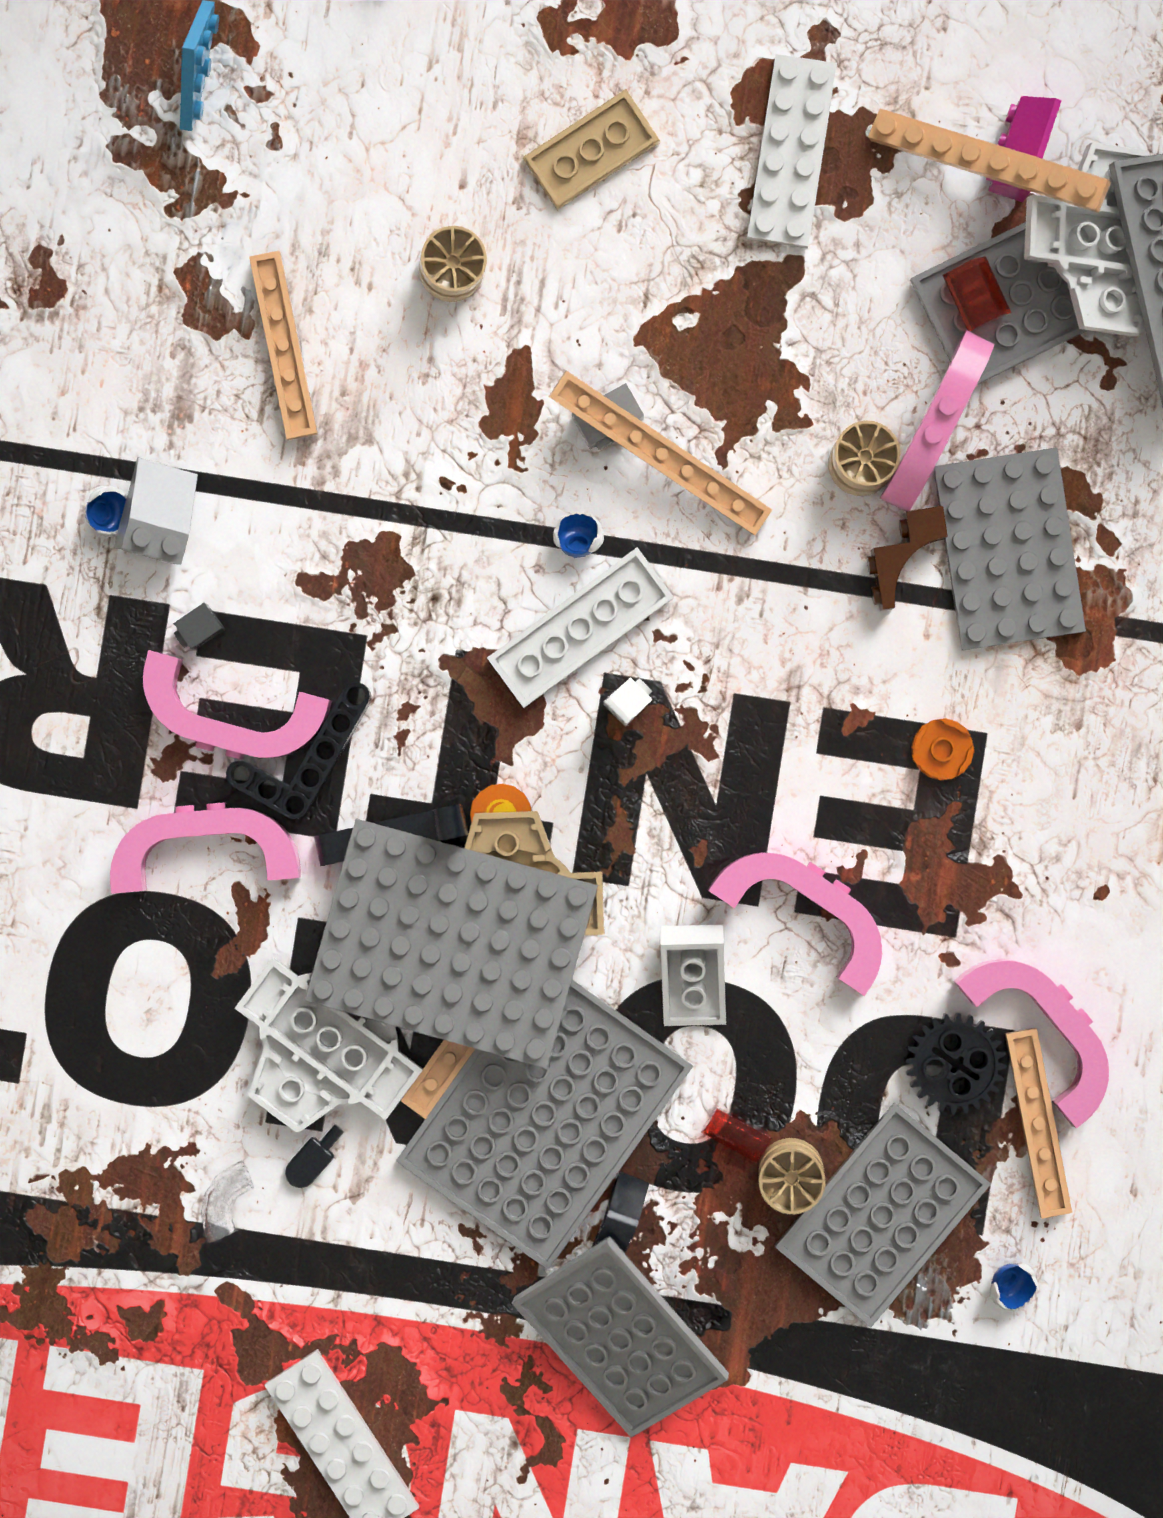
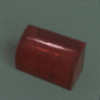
[943,256,1011,331]
[701,1105,772,1163]

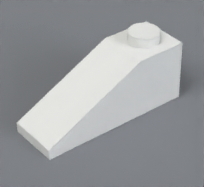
[604,677,653,727]

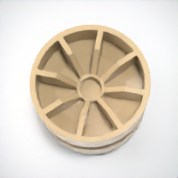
[419,226,487,302]
[828,421,901,496]
[758,1138,826,1214]

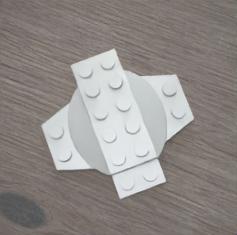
[1024,142,1150,337]
[235,957,423,1134]

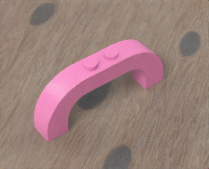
[880,330,994,511]
[143,650,332,760]
[110,803,301,894]
[708,853,882,996]
[953,959,1109,1129]

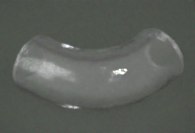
[200,1161,254,1243]

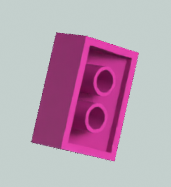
[986,96,1062,202]

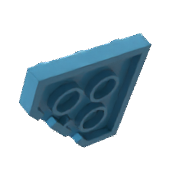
[180,0,219,131]

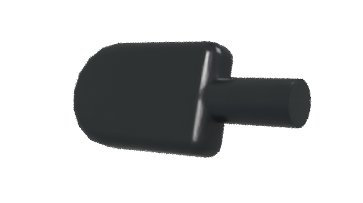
[285,1124,344,1188]

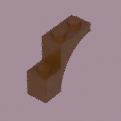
[867,506,948,612]

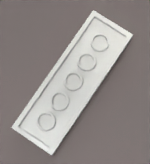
[747,54,837,249]
[487,547,674,708]
[264,1349,419,1518]

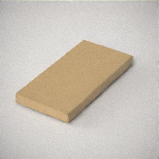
[523,89,660,210]

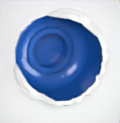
[85,486,127,537]
[553,512,604,558]
[990,1263,1038,1312]

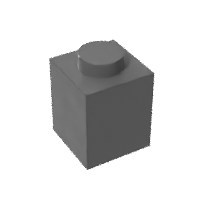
[173,602,225,651]

